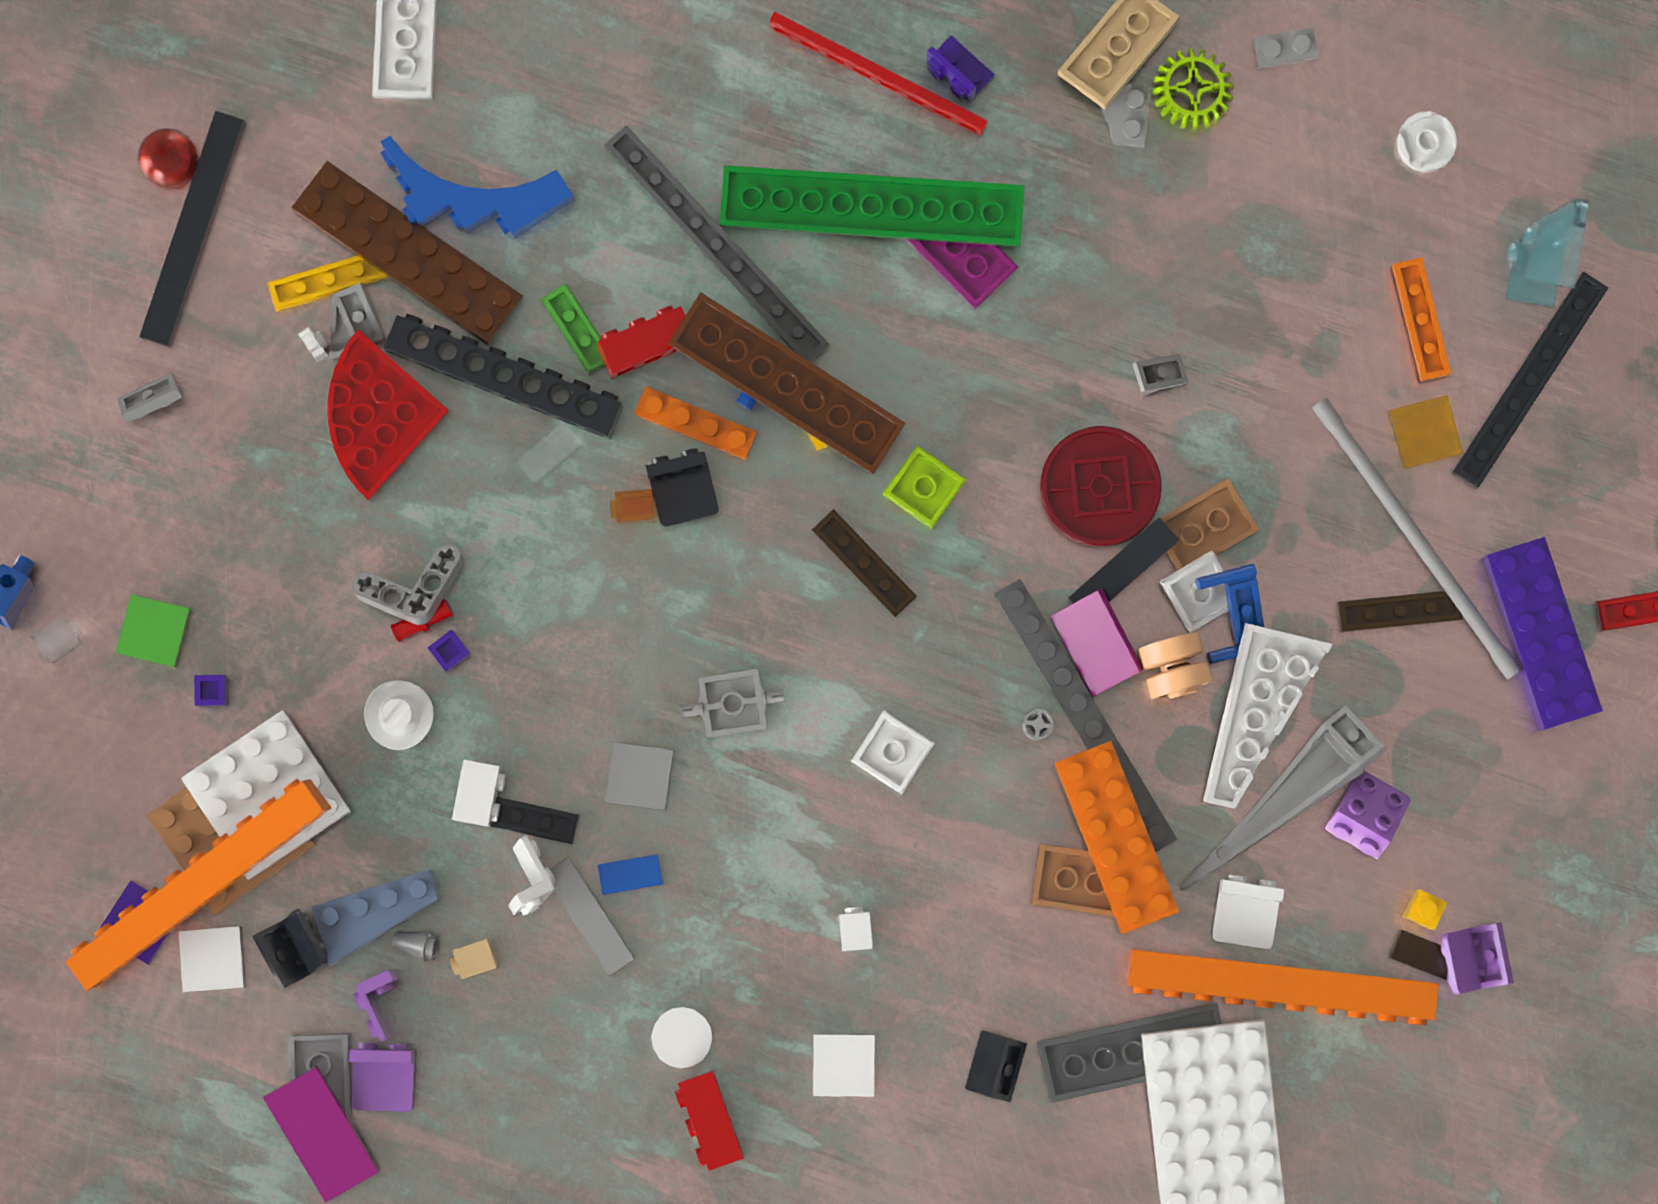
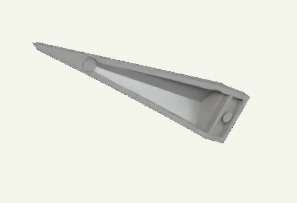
[1180,705,1386,891]

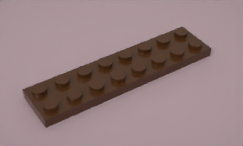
[292,161,523,346]
[668,292,905,474]

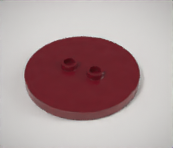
[1040,426,1162,547]

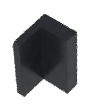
[965,1031,1027,1103]

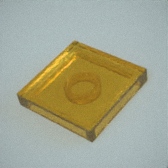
[1388,395,1464,469]

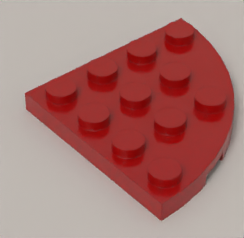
[327,329,449,500]

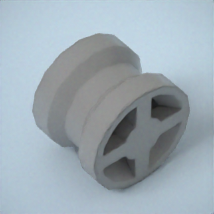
[1023,709,1054,740]

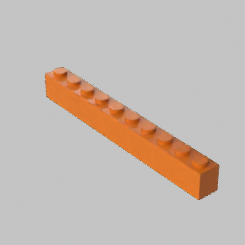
[65,779,332,991]
[1127,949,1439,1025]

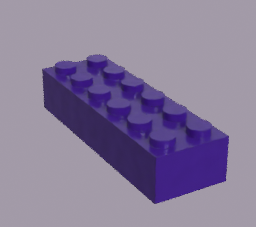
[1481,537,1603,731]

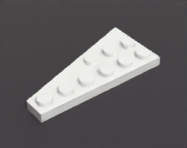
[1203,623,1333,809]

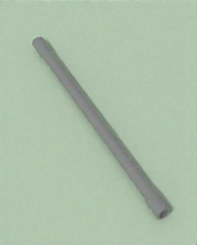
[1312,398,1522,680]

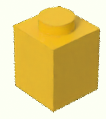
[1402,889,1448,930]

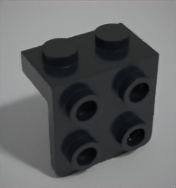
[645,448,719,527]
[253,909,327,990]

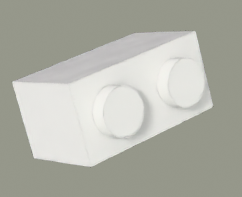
[452,760,506,827]

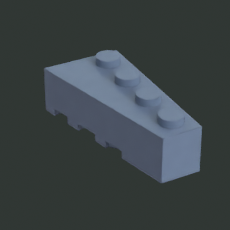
[311,870,441,965]

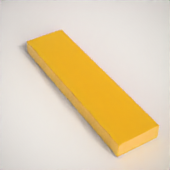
[267,256,390,312]

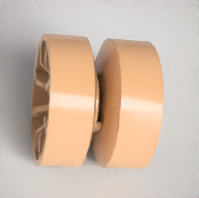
[1137,631,1213,700]

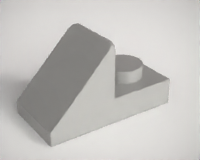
[1132,354,1188,396]

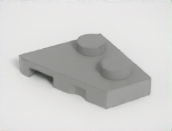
[1102,84,1152,148]
[329,282,385,361]

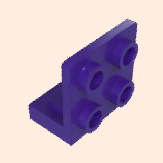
[926,35,995,103]

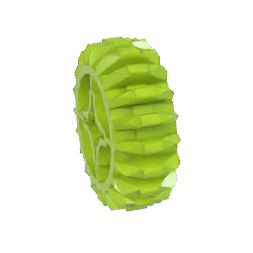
[1152,48,1234,130]

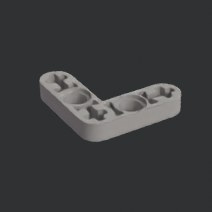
[352,544,464,625]

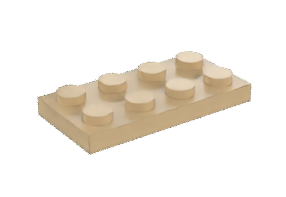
[1058,0,1180,109]

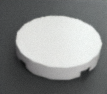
[1396,111,1458,172]
[651,1007,713,1068]

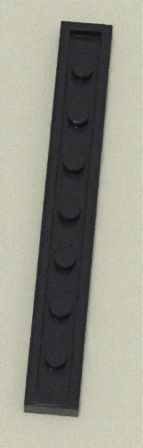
[139,111,245,347]
[1452,271,1609,489]

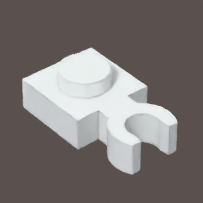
[298,326,329,362]

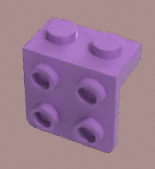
[1324,770,1410,859]
[1441,922,1514,995]
[349,1043,415,1112]

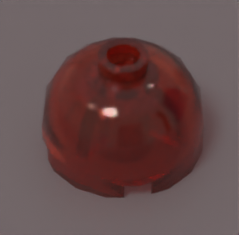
[138,128,199,190]

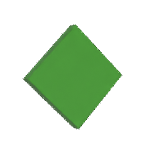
[116,594,191,668]

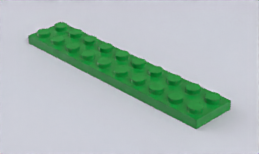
[719,165,1025,247]

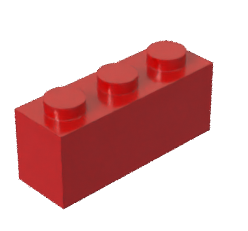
[597,305,685,380]
[675,1070,744,1171]

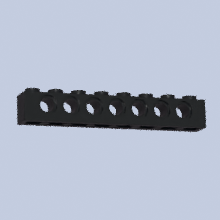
[384,313,623,440]

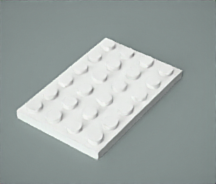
[1141,1019,1285,1204]

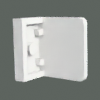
[508,835,555,916]
[1212,875,1284,949]

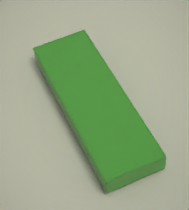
[541,283,605,376]

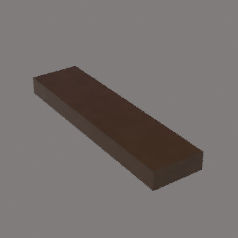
[812,509,917,618]
[1337,591,1463,633]

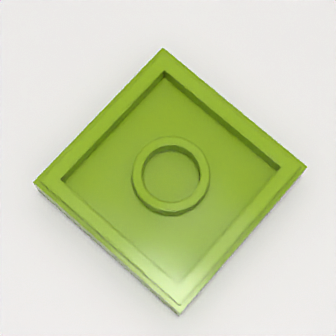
[882,445,967,530]

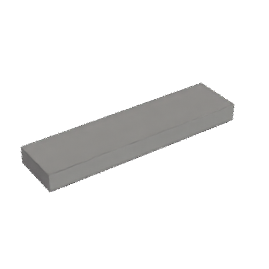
[550,857,635,976]

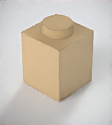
[449,939,499,980]

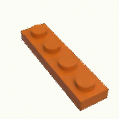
[1392,257,1452,382]
[634,386,757,460]

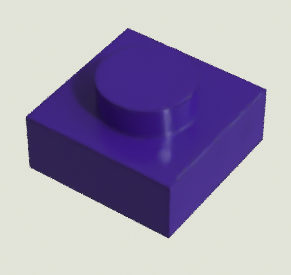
[427,629,470,672]
[194,675,227,706]

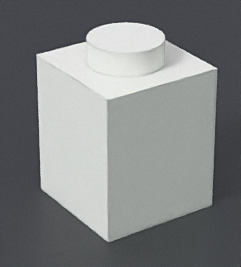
[839,906,873,951]

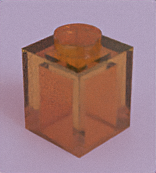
[610,489,655,525]

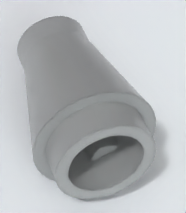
[392,931,440,962]

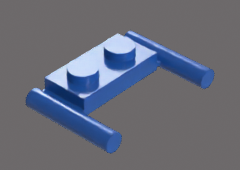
[1195,564,1265,664]

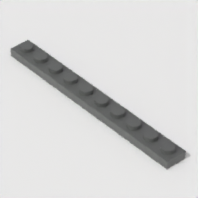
[604,125,830,362]
[994,579,1177,852]

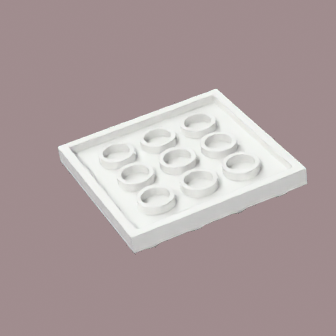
[181,710,351,880]

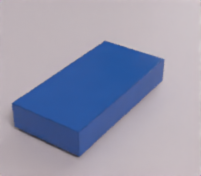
[598,854,663,895]

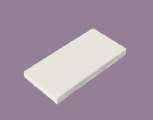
[372,0,438,100]

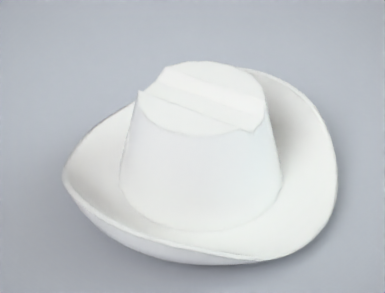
[364,680,434,750]

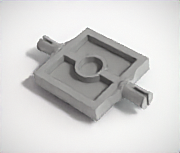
[681,669,785,739]

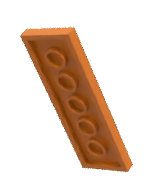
[1054,741,1179,934]

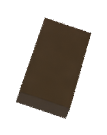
[1390,929,1448,981]

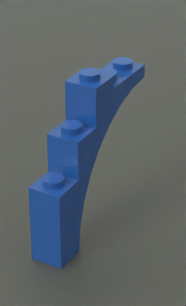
[380,136,575,239]

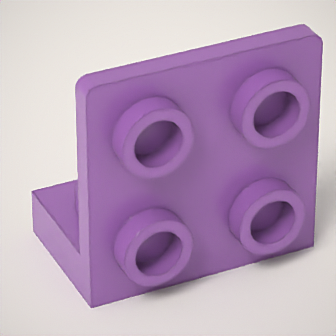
[353,969,401,1042]

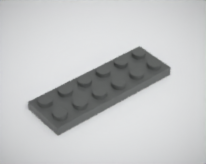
[1037,1003,1222,1103]

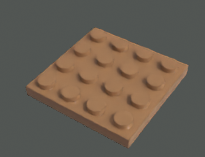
[146,787,316,915]

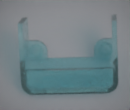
[1505,198,1589,308]

